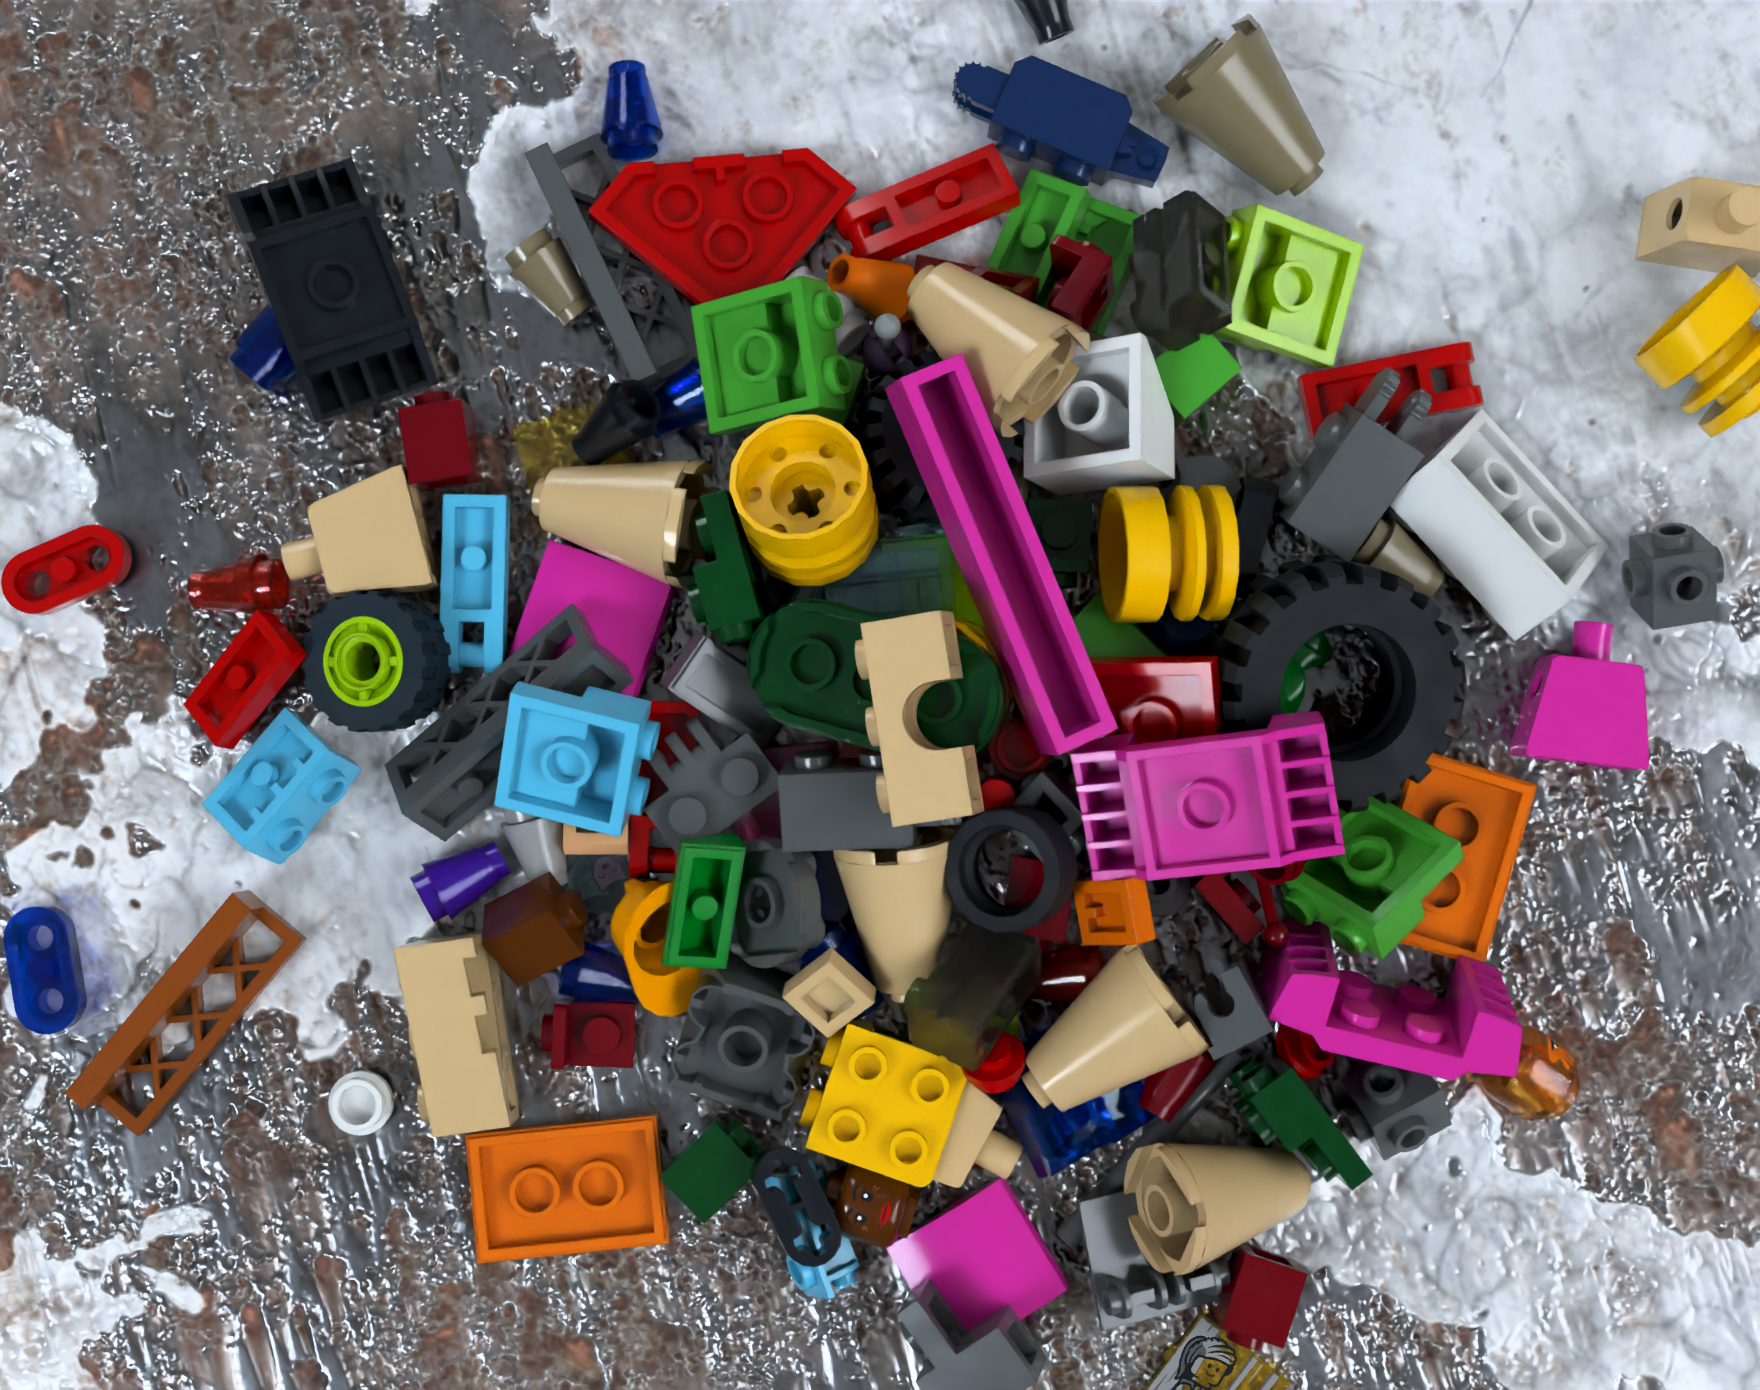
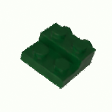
[687,489,773,647]
[1227,1052,1373,1190]

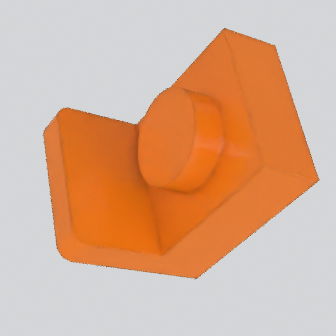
[1073,875,1156,945]

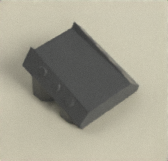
[666,949,817,1122]

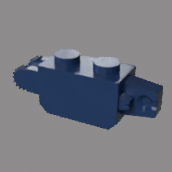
[952,55,1170,188]

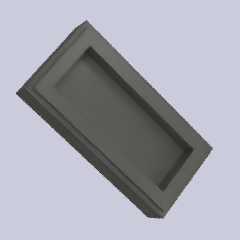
[660,630,784,753]

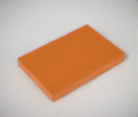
[1394,753,1538,962]
[465,1113,670,1264]

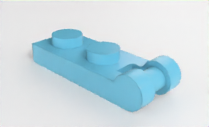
[440,494,511,674]

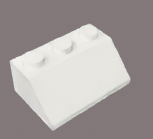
[1390,408,1610,641]

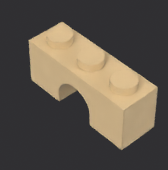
[855,610,985,827]

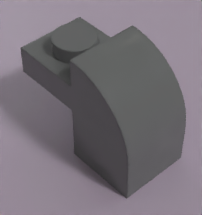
[896,1278,1047,1390]

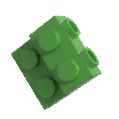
[691,276,853,435]
[1281,796,1464,960]

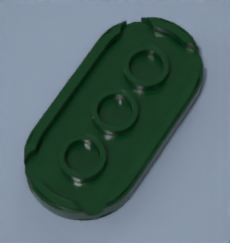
[747,598,1006,753]

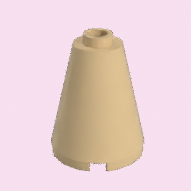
[907,262,1091,437]
[532,459,716,589]
[833,825,959,1003]
[1021,945,1209,1112]
[1124,1143,1311,1276]

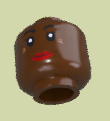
[825,1163,922,1248]

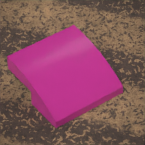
[507,539,677,698]
[886,1177,1070,1330]

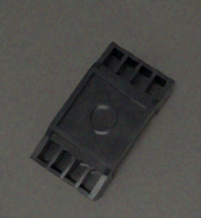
[227,157,439,426]

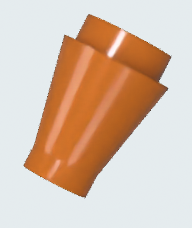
[827,253,916,323]

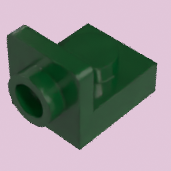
[1027,498,1093,589]

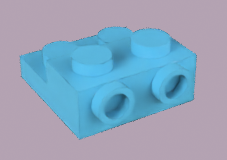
[494,681,660,837]

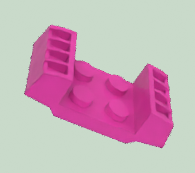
[1070,711,1345,881]
[1260,919,1522,1081]

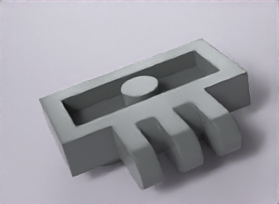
[643,715,778,856]

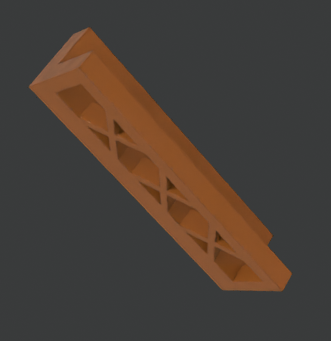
[64,890,307,1136]

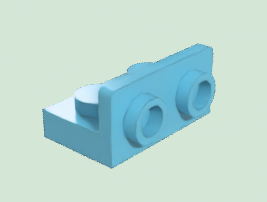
[202,707,361,865]

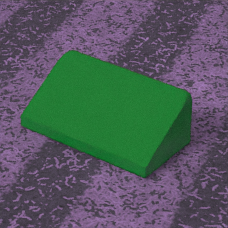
[661,833,746,969]

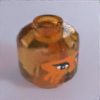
[1481,1025,1580,1122]

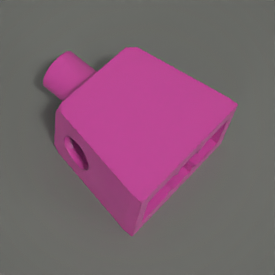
[1509,621,1649,770]

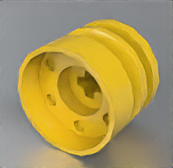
[1633,263,1760,438]
[729,415,880,586]
[1097,484,1239,623]

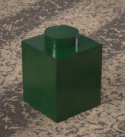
[659,1114,762,1224]

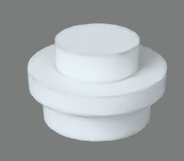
[328,1070,394,1136]

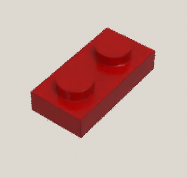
[183,609,308,749]

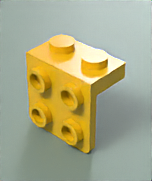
[799,1018,967,1187]

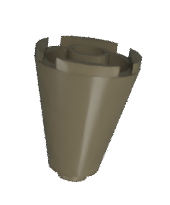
[1153,13,1325,196]

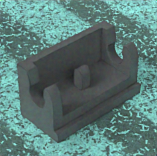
[1194,946,1276,1061]

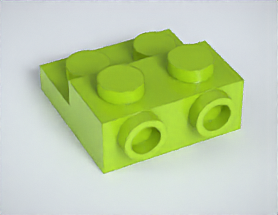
[1197,204,1364,368]

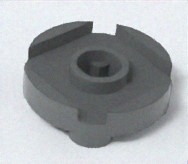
[731,837,825,968]

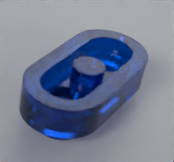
[4,905,87,1034]

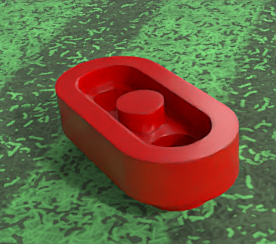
[1,525,132,616]

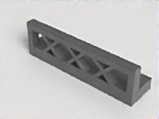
[524,132,699,389]
[385,603,634,842]

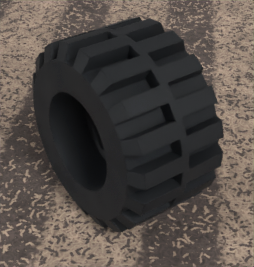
[851,351,1025,526]

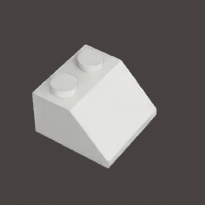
[1023,332,1175,496]

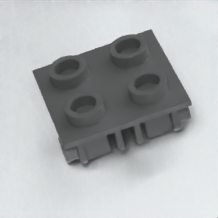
[1076,1190,1230,1331]

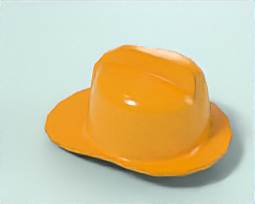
[610,879,702,1017]

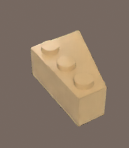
[393,931,520,1138]

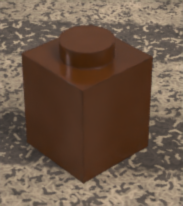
[482,871,588,987]

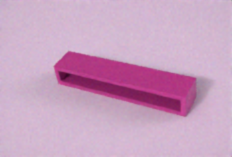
[885,353,1118,755]

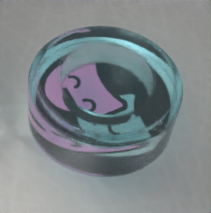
[567,855,633,914]

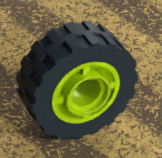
[301,590,451,732]

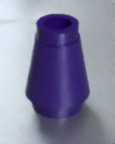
[410,840,511,922]

